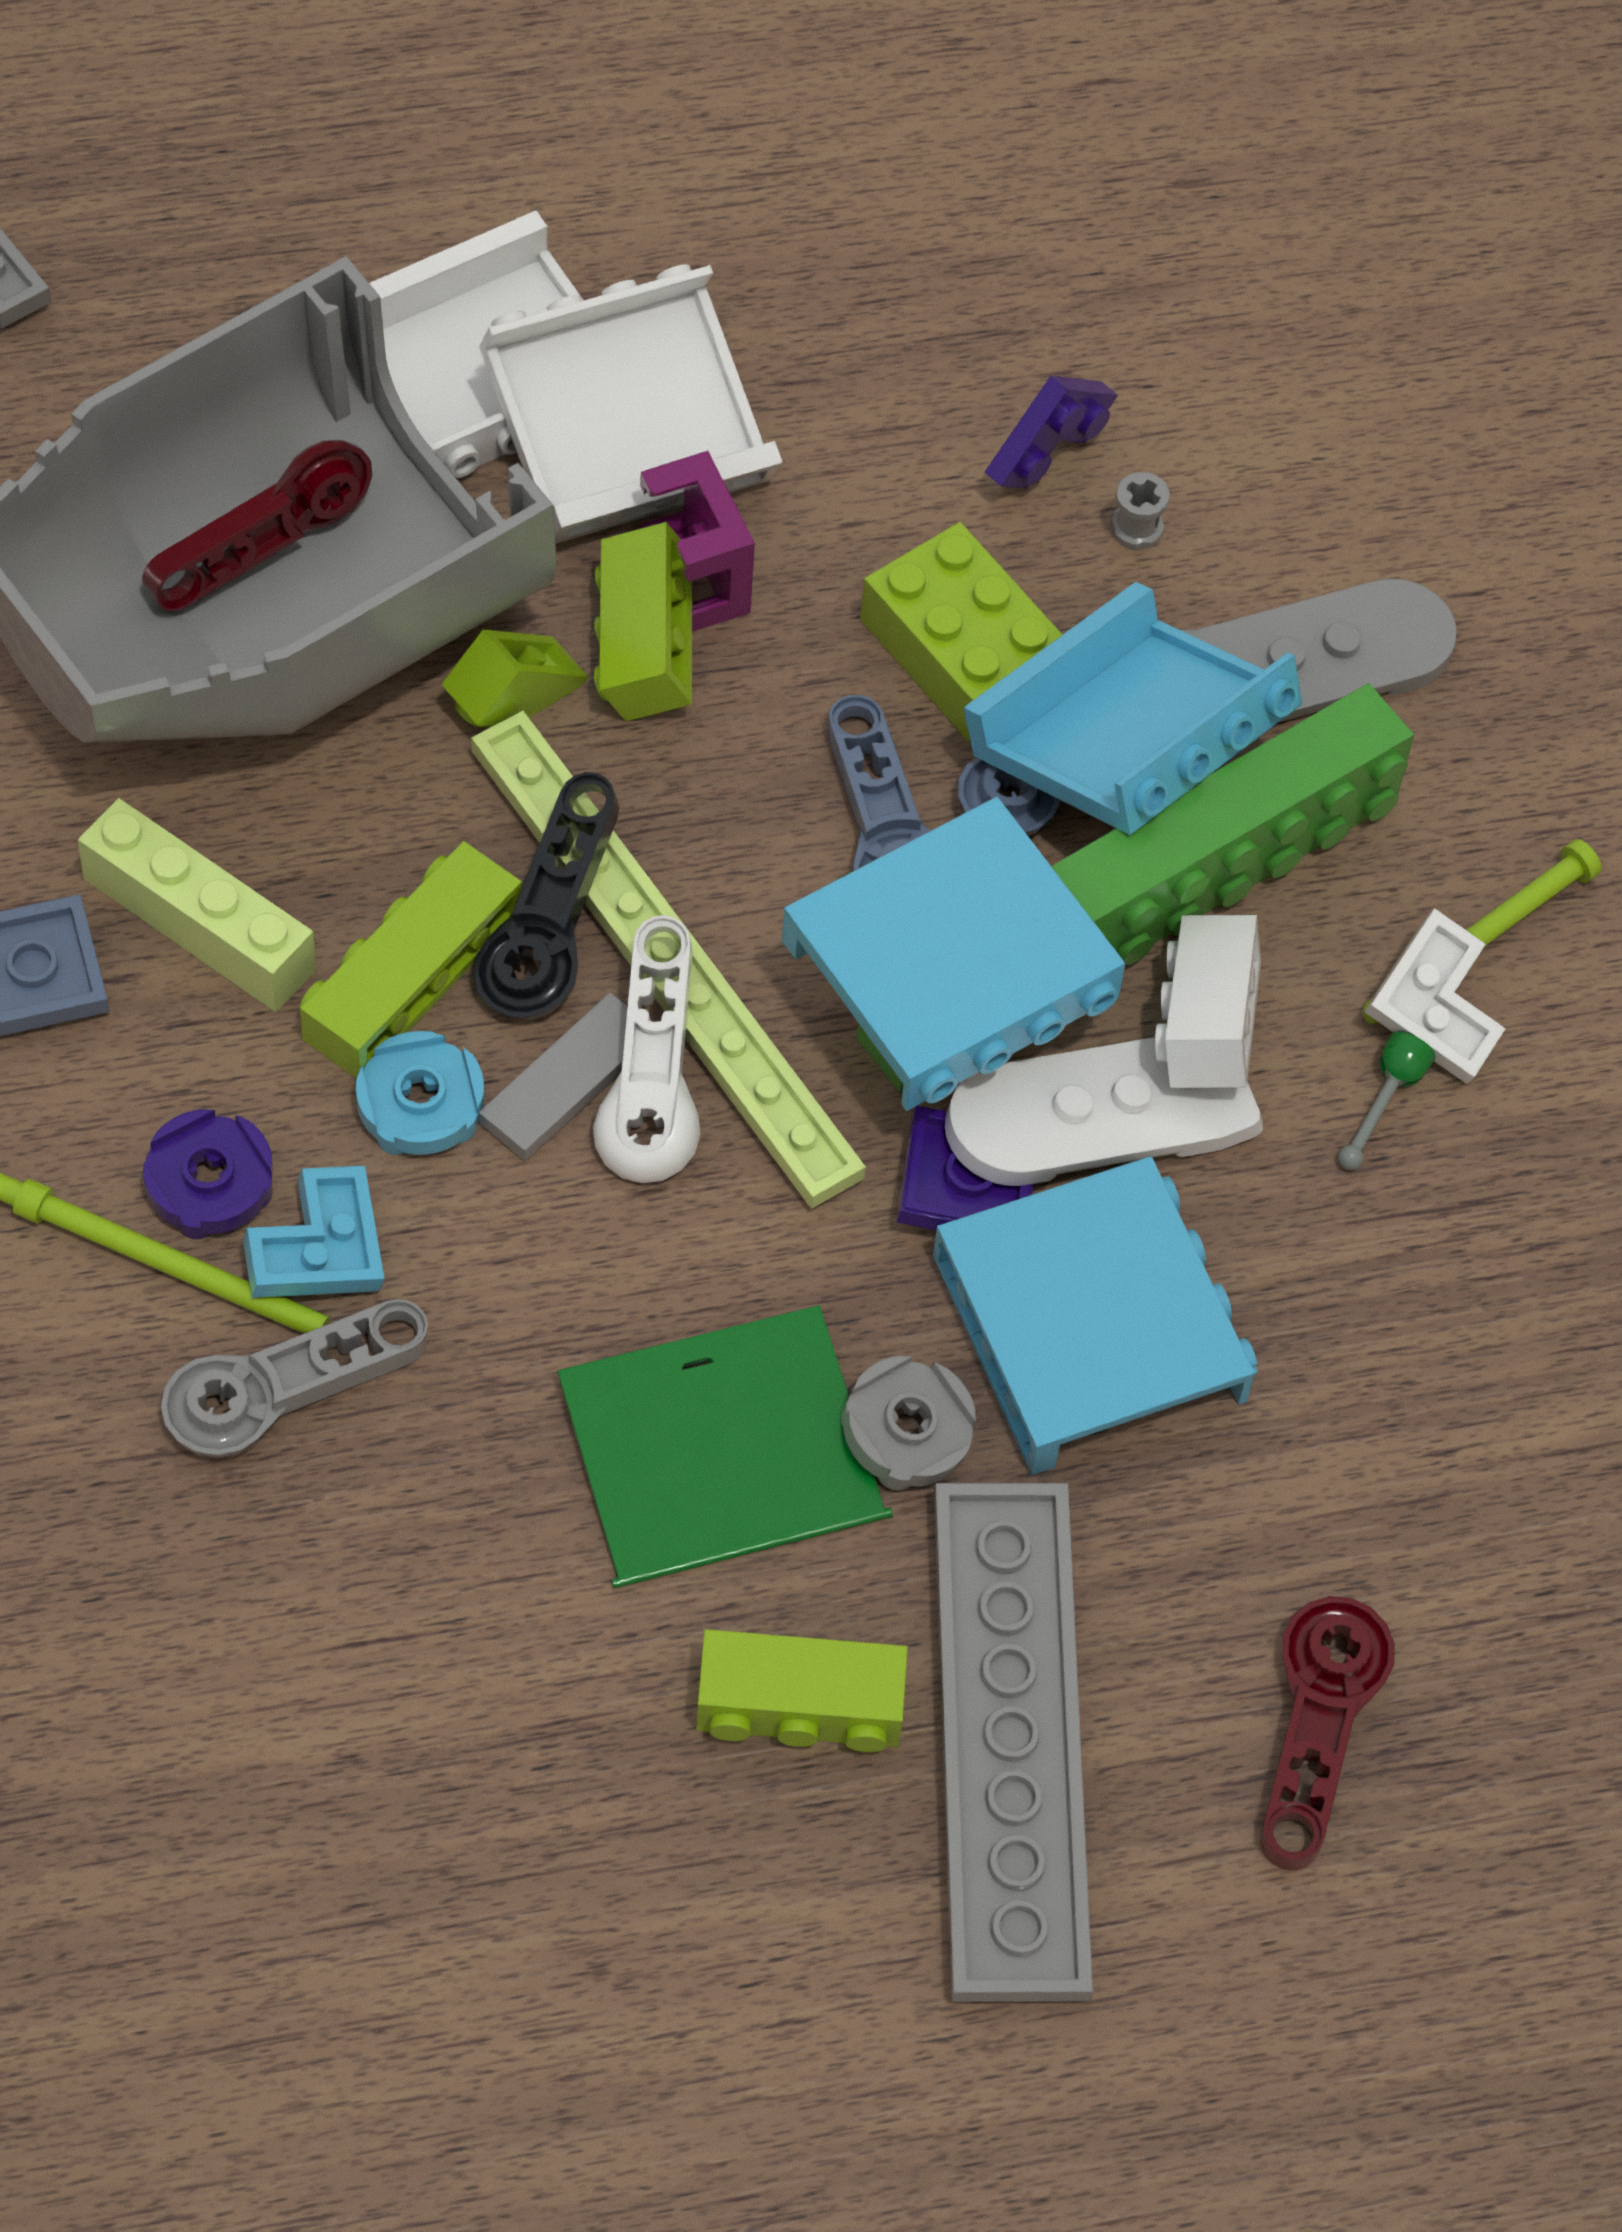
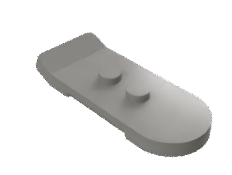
[1181,579,1457,731]

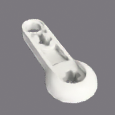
[593,915,701,1183]

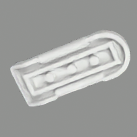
[945,1037,1263,1186]

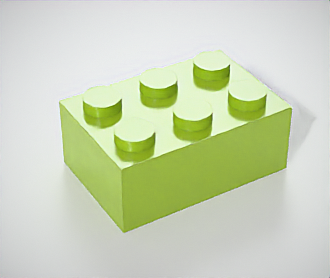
[860,522,1062,743]

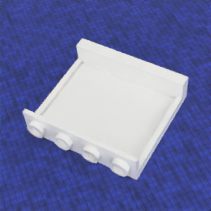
[369,211,584,478]
[479,264,783,544]

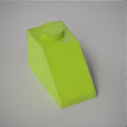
[441,630,588,728]

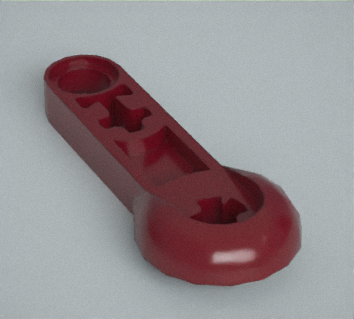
[142,440,373,611]
[1260,1596,1395,1870]

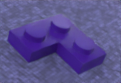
[985,376,1118,488]

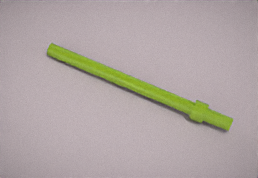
[0,1173,330,1334]

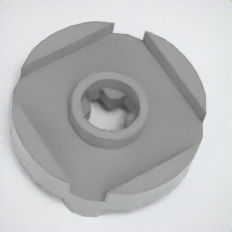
[841,1356,976,1491]

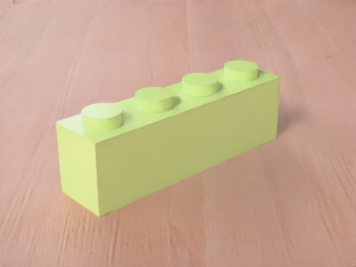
[77,798,316,1012]

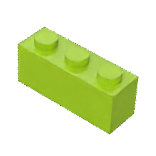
[594,522,692,721]
[696,1629,908,1752]

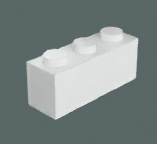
[1155,915,1261,1088]

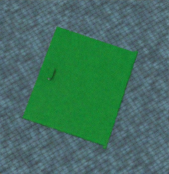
[557,1305,893,1588]

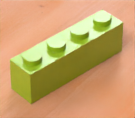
[300,841,522,1079]

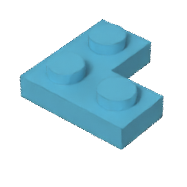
[243,1166,385,1298]

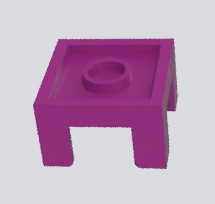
[639,450,755,632]

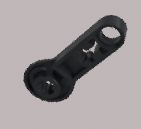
[473,772,620,1020]

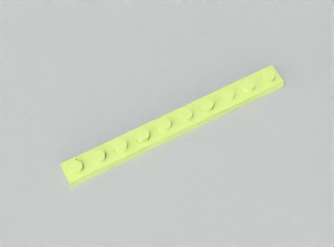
[471,711,866,1209]

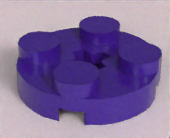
[143,1109,273,1239]

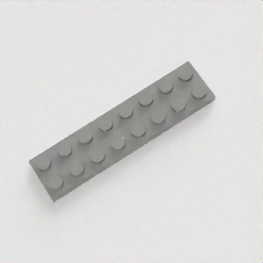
[934,1483,1093,2002]

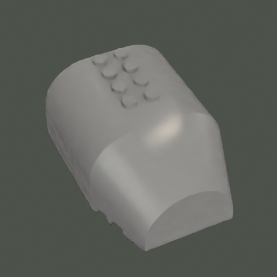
[0,256,556,743]

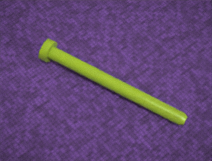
[1362,839,1602,1024]

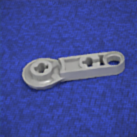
[161,1299,428,1458]

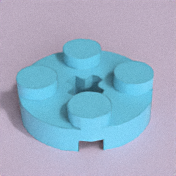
[356,1031,484,1155]

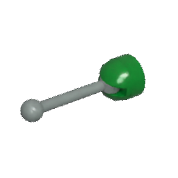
[1338,1031,1435,1170]

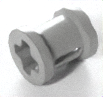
[1111,472,1170,550]

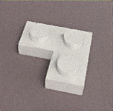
[1364,908,1506,1084]

